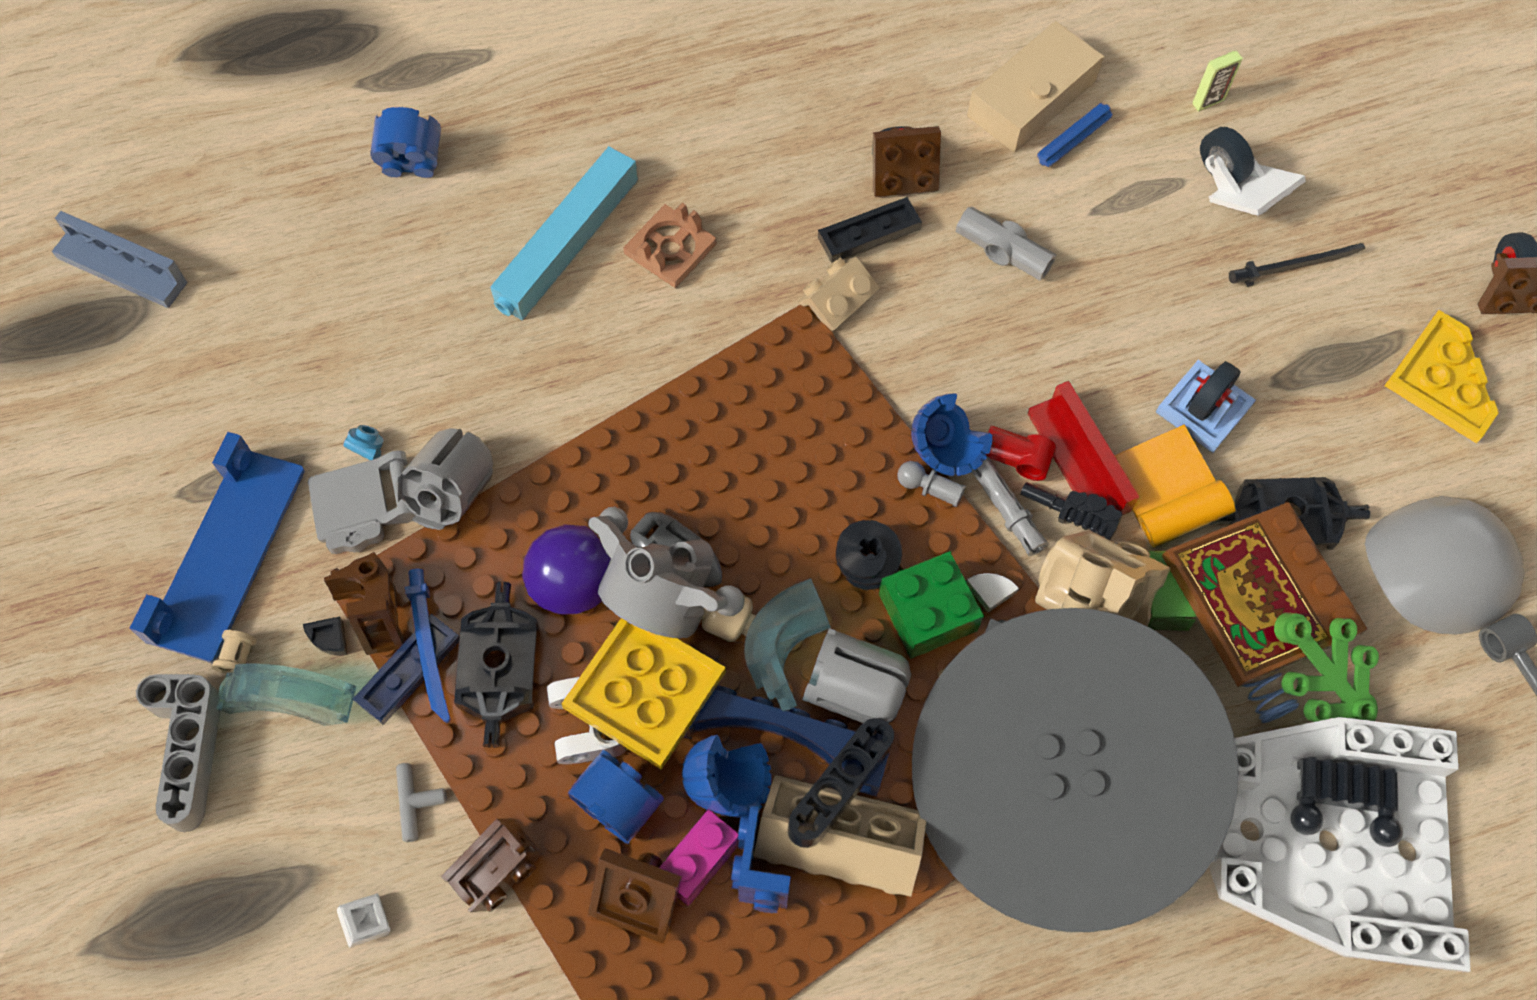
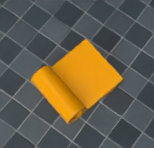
[1114,424,1236,548]

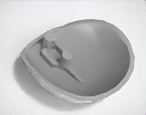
[1365,496,1524,635]

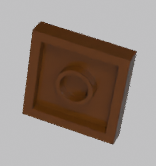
[588,848,682,943]

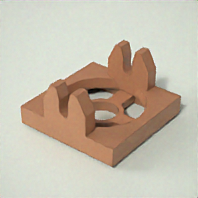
[623,202,717,289]

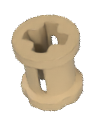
[212,630,257,677]

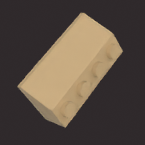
[753,775,926,897]

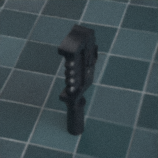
[1020,482,1122,541]

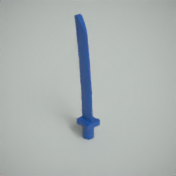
[405,569,451,723]

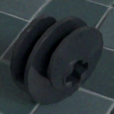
[835,520,902,591]

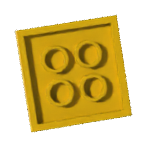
[561,618,726,770]

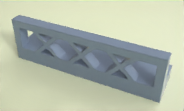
[52,211,188,308]

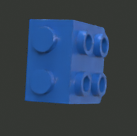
[731,805,790,913]

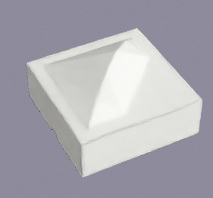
[337,893,391,948]

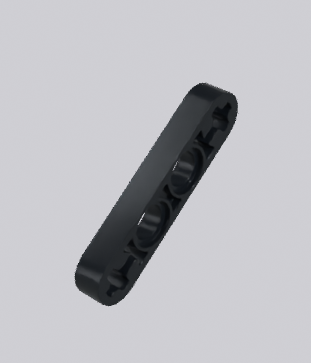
[787,718,894,848]

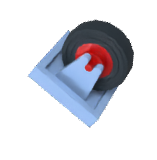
[1156,360,1256,453]

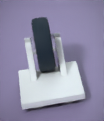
[1200,127,1306,216]

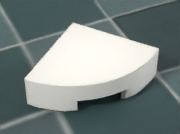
[966,573,1019,612]

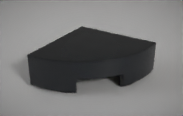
[303,616,347,656]

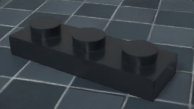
[818,197,922,263]

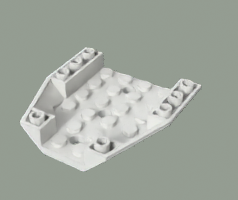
[1209,717,1471,972]

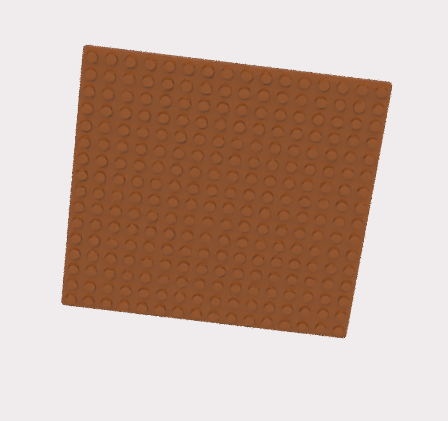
[336,304,1047,1000]

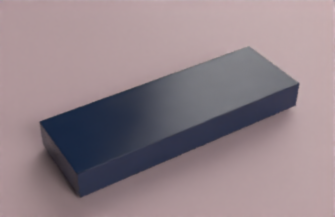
[353,614,460,725]

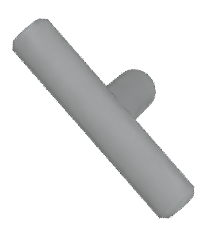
[396,763,447,842]

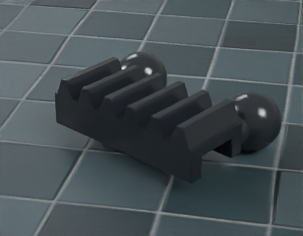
[1290,757,1403,847]

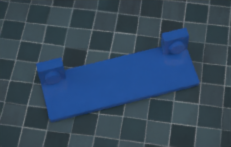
[129,432,305,663]

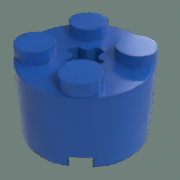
[370,107,441,178]
[567,749,664,844]

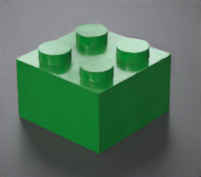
[879,551,984,659]

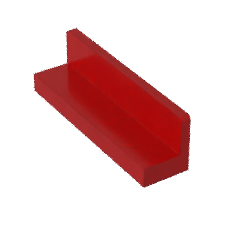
[1027,380,1139,515]

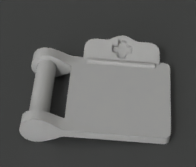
[308,451,415,554]

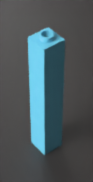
[490,146,638,321]

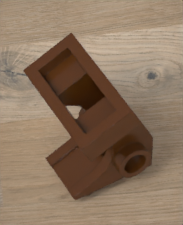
[324,552,404,655]

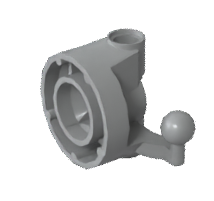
[589,507,745,638]

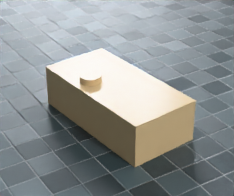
[967,21,1104,153]

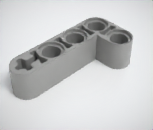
[136,674,222,833]

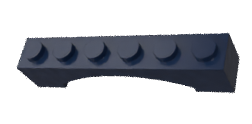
[683,686,890,797]

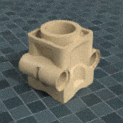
[1035,530,1170,626]

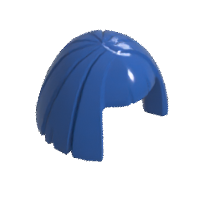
[911,393,992,476]
[682,735,772,817]

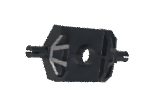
[1209,477,1370,550]
[454,582,539,748]

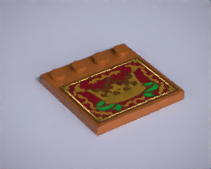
[1162,502,1368,687]

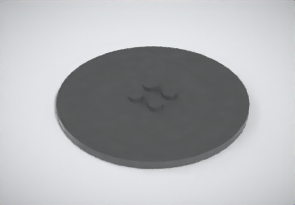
[912,608,1239,932]

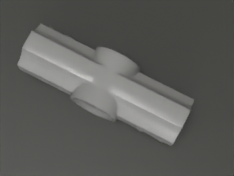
[955,206,1056,280]

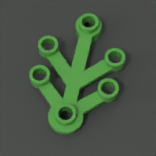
[1274,612,1379,722]

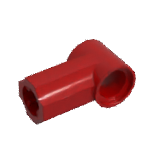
[986,425,1056,481]

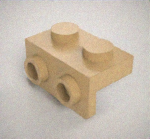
[798,256,880,331]

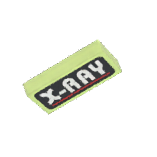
[1192,50,1243,111]

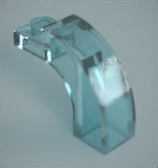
[744,578,831,712]
[217,663,357,726]

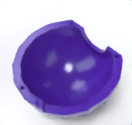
[522,524,611,614]

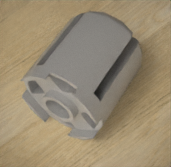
[394,428,493,530]
[802,628,911,723]

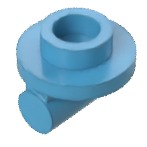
[343,425,384,460]

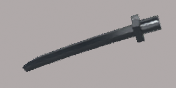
[1229,243,1366,287]

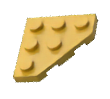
[1384,310,1499,444]

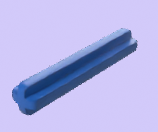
[1037,103,1113,167]

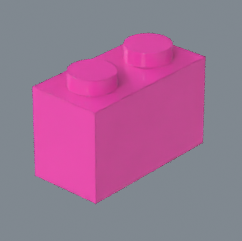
[659,809,739,907]

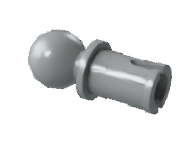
[897,461,966,507]

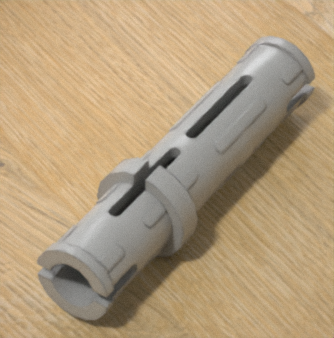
[972,457,1048,556]

